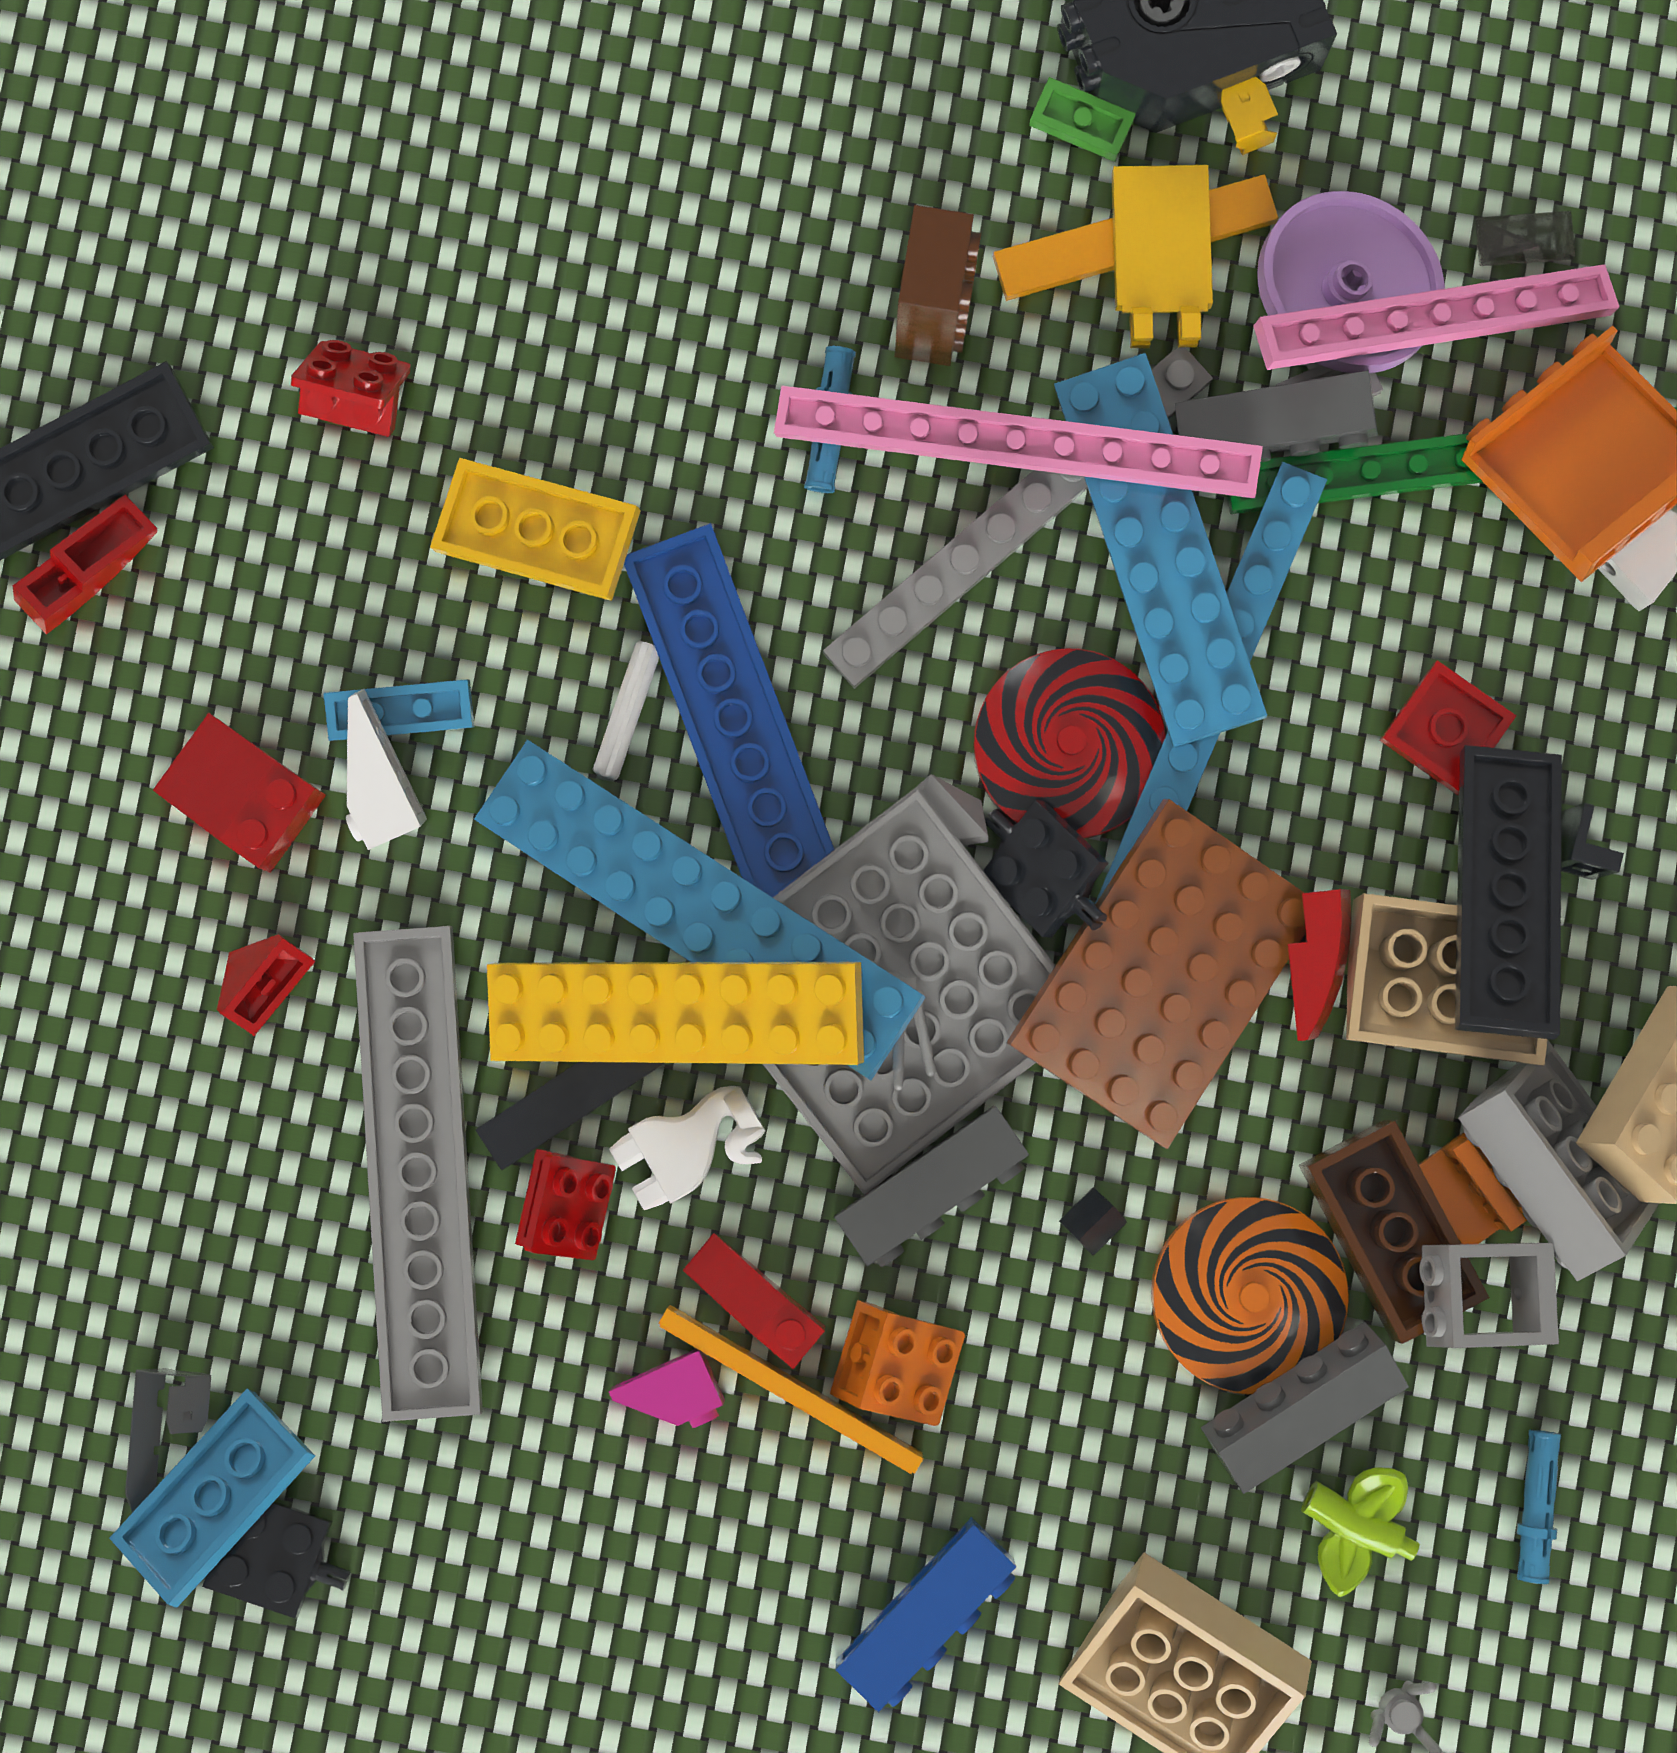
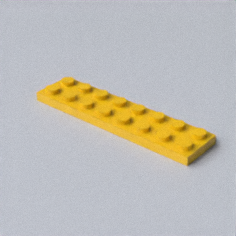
[487,962,864,1065]

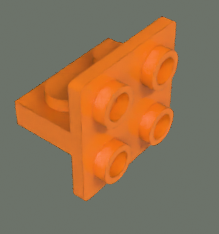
[1419,1132,1527,1244]

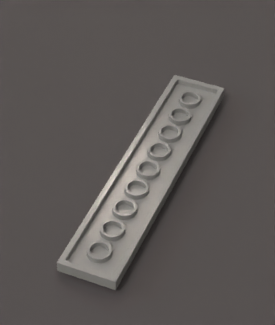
[353,926,483,1422]

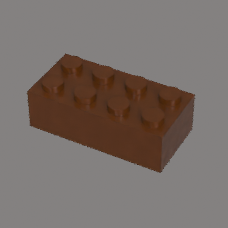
[895,205,981,366]
[1299,1120,1490,1344]

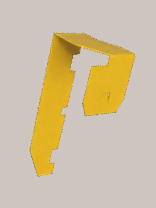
[1221,77,1278,155]

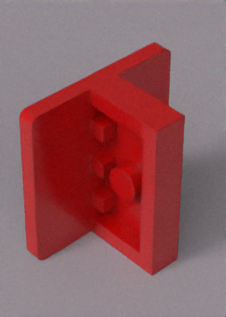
[291,340,411,437]
[515,1149,616,1261]

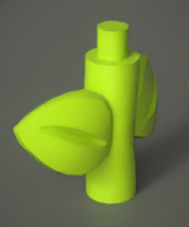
[1301,1467,1420,1597]

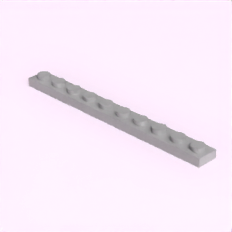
[823,347,1213,689]

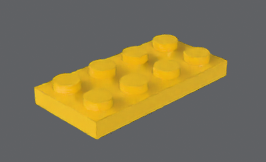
[430,458,641,601]

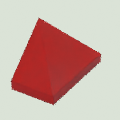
[217,934,315,1036]

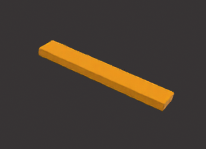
[993,174,1279,301]
[658,1305,923,1474]

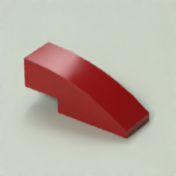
[12,494,157,635]
[1288,889,1352,1041]

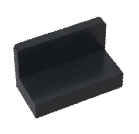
[1561,803,1624,880]

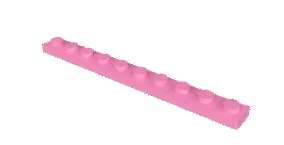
[774,386,1263,498]

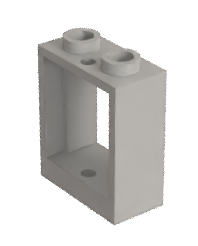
[1420,1243,1559,1348]

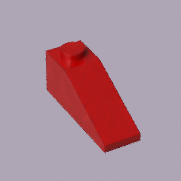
[683,1233,826,1369]

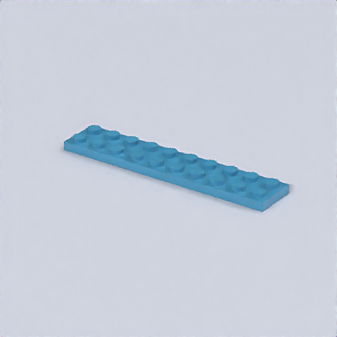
[474,739,926,1081]

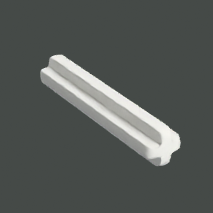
[593,641,659,780]

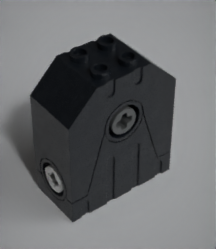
[1057,0,1337,133]

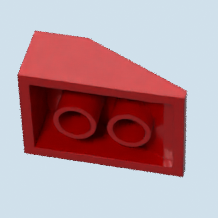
[153,713,326,873]

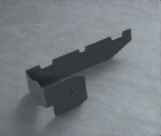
[125,1368,211,1513]

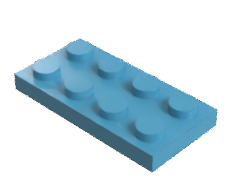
[109,1388,315,1608]

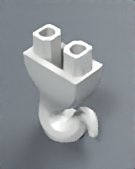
[609,1086,766,1210]

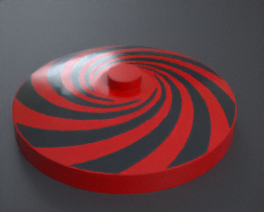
[973,648,1166,839]

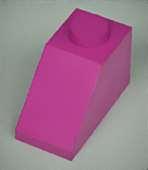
[609,1348,725,1428]

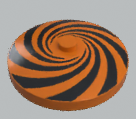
[1151,1197,1349,1394]

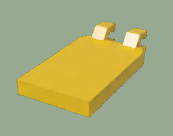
[1111,165,1213,348]

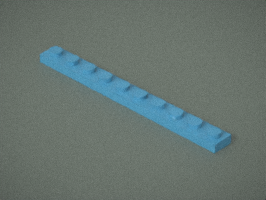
[1095,462,1327,904]

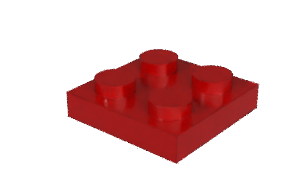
[1379,660,1517,795]

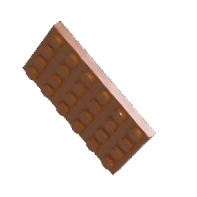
[1006,799,1306,1149]

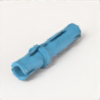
[804,346,856,493]
[1517,1430,1561,1584]

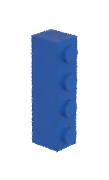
[836,1517,1017,1713]

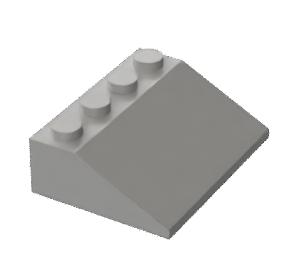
[1458,1039,1659,1281]

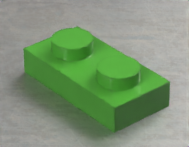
[1029,77,1136,162]

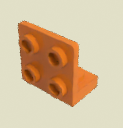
[830,1300,965,1426]

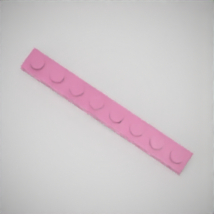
[1253,264,1619,370]

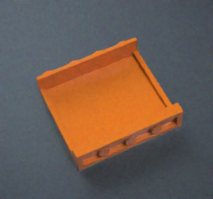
[1461,326,1677,582]

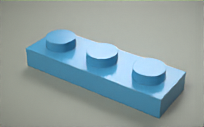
[324,679,475,741]

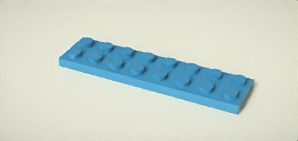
[1054,353,1267,748]

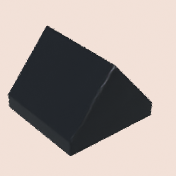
[1059,1187,1127,1256]

